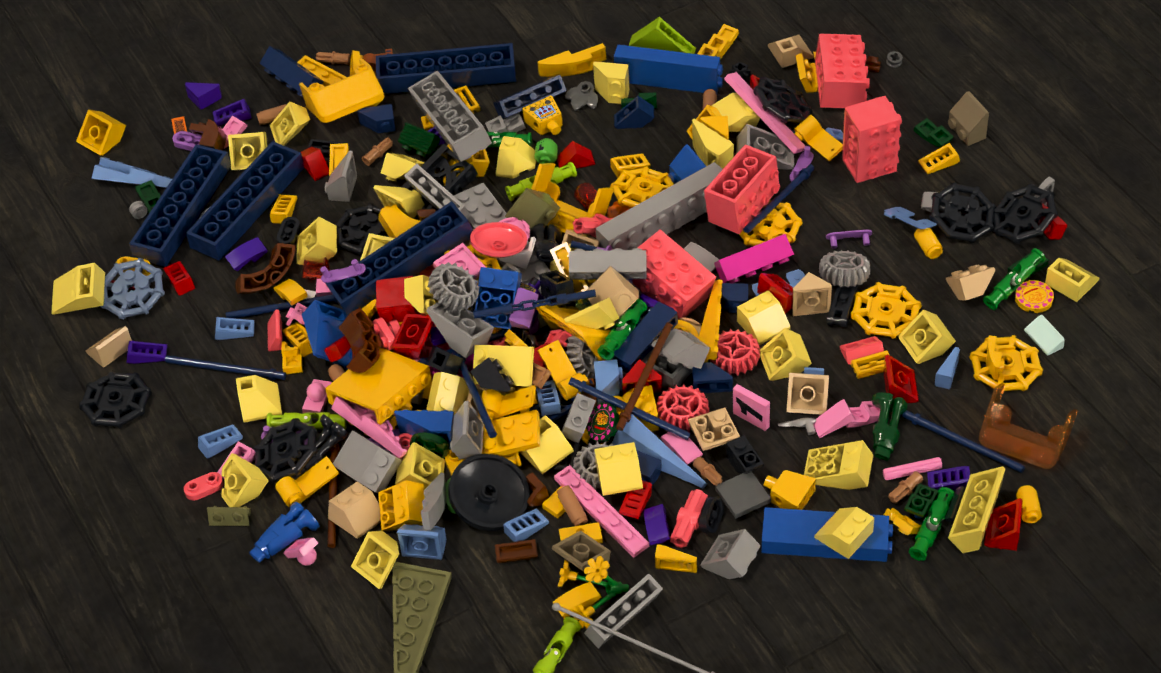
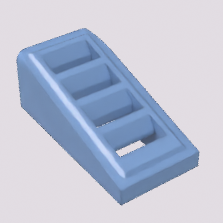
[215,317,254,340]
[935,347,960,389]
[536,380,561,416]
[198,425,243,458]
[503,508,549,542]

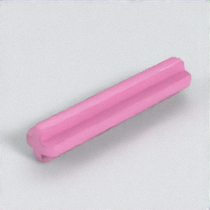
[883,457,942,480]

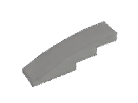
[421,473,447,531]

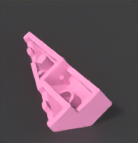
[331,396,407,458]

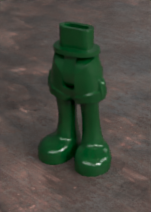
[872,392,907,461]

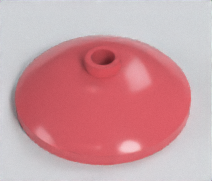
[470,222,527,258]

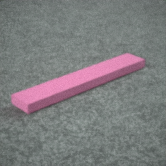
[724,72,805,154]
[554,465,649,558]

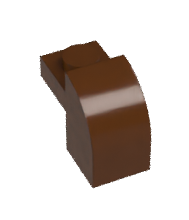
[189,119,226,151]

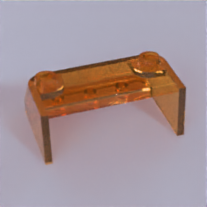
[979,383,1078,469]

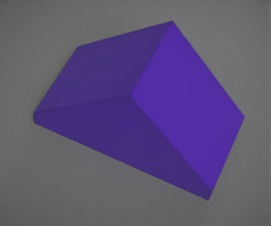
[185,82,222,110]

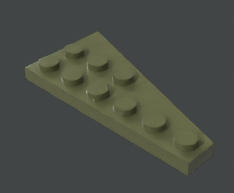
[392,562,452,673]

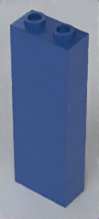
[614,45,723,94]
[762,507,893,562]

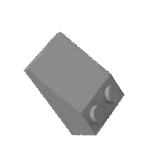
[736,124,794,170]
[426,302,494,358]
[333,430,402,493]

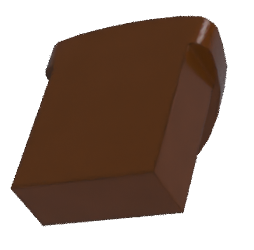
[526,472,549,506]

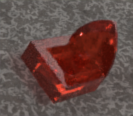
[574,183,597,211]
[302,257,329,280]

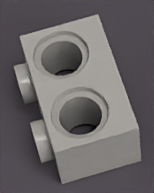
[561,393,596,443]

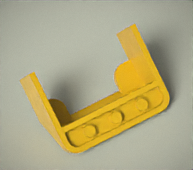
[299,58,385,123]
[532,163,614,235]

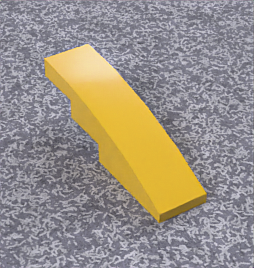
[697,24,739,59]

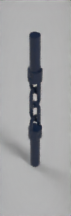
[473,289,596,319]

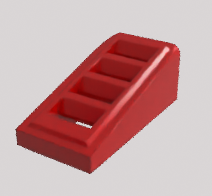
[1037,204,1068,240]
[163,261,195,296]
[324,336,351,362]
[619,480,652,519]

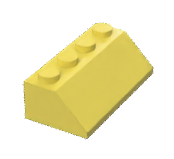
[948,466,1005,553]

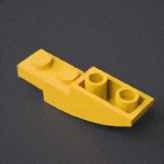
[537,43,606,77]

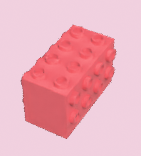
[815,34,870,108]
[842,96,902,183]
[704,144,780,234]
[632,230,716,320]

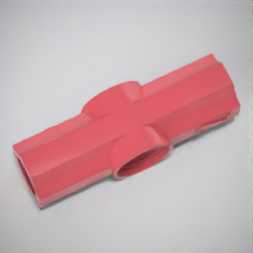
[573,214,613,238]
[670,489,708,548]

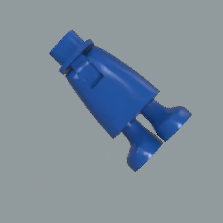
[249,502,320,563]

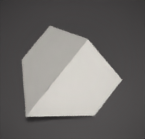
[499,237,536,269]

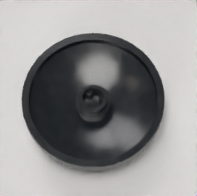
[448,454,530,531]

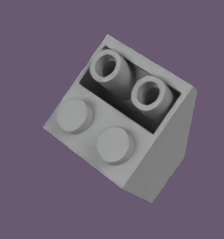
[651,329,710,369]

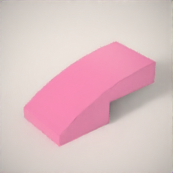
[221,116,247,148]
[846,401,880,428]
[661,432,703,465]

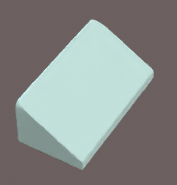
[1024,315,1065,356]

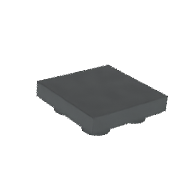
[715,472,771,519]

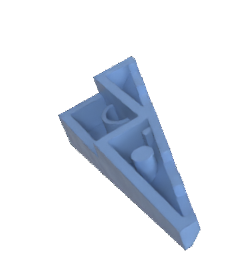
[91,157,172,187]
[612,414,707,489]

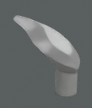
[778,418,816,435]

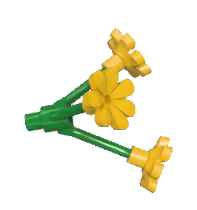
[558,556,629,629]

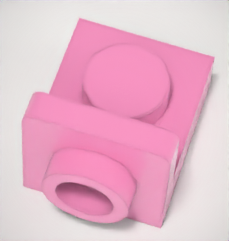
[286,302,308,326]

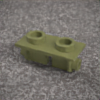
[207,506,251,526]

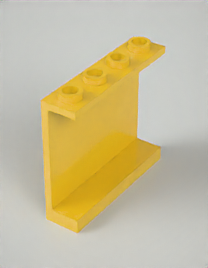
[325,347,432,425]

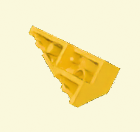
[698,280,722,363]

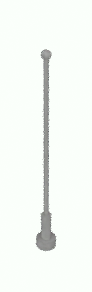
[552,603,715,673]

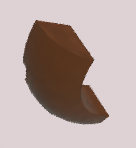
[235,243,295,294]
[339,307,381,373]

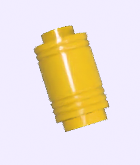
[914,228,943,259]
[1016,485,1042,524]

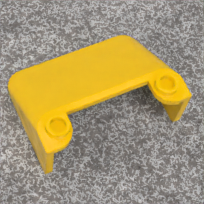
[536,303,612,361]

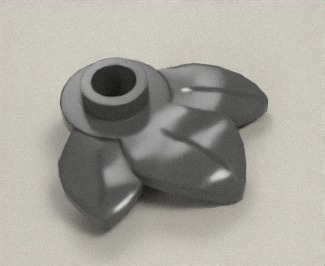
[565,81,598,111]

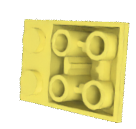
[692,119,734,169]
[52,263,105,315]
[804,440,873,490]

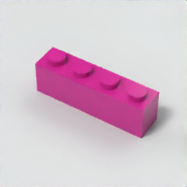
[714,234,794,283]

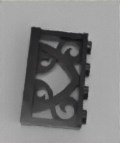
[401,144,478,216]

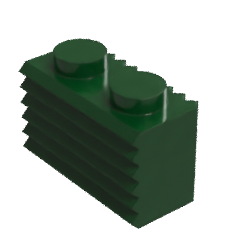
[398,122,441,158]

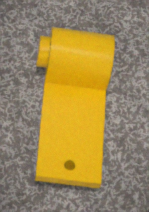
[794,115,843,161]
[537,340,589,400]
[478,385,536,420]
[275,456,339,507]

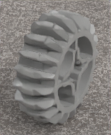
[819,250,870,287]
[428,262,480,312]
[565,334,598,379]
[573,441,614,490]

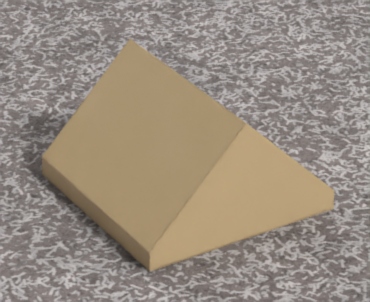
[792,272,832,316]
[86,326,132,368]
[787,373,829,415]

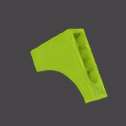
[629,17,696,54]

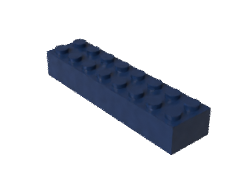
[376,43,516,94]
[186,141,304,260]
[129,144,231,267]
[326,201,473,316]

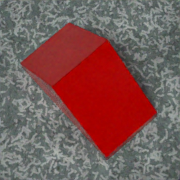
[557,141,595,168]
[300,147,329,181]

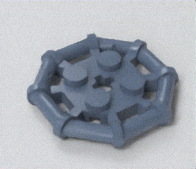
[101,258,165,320]

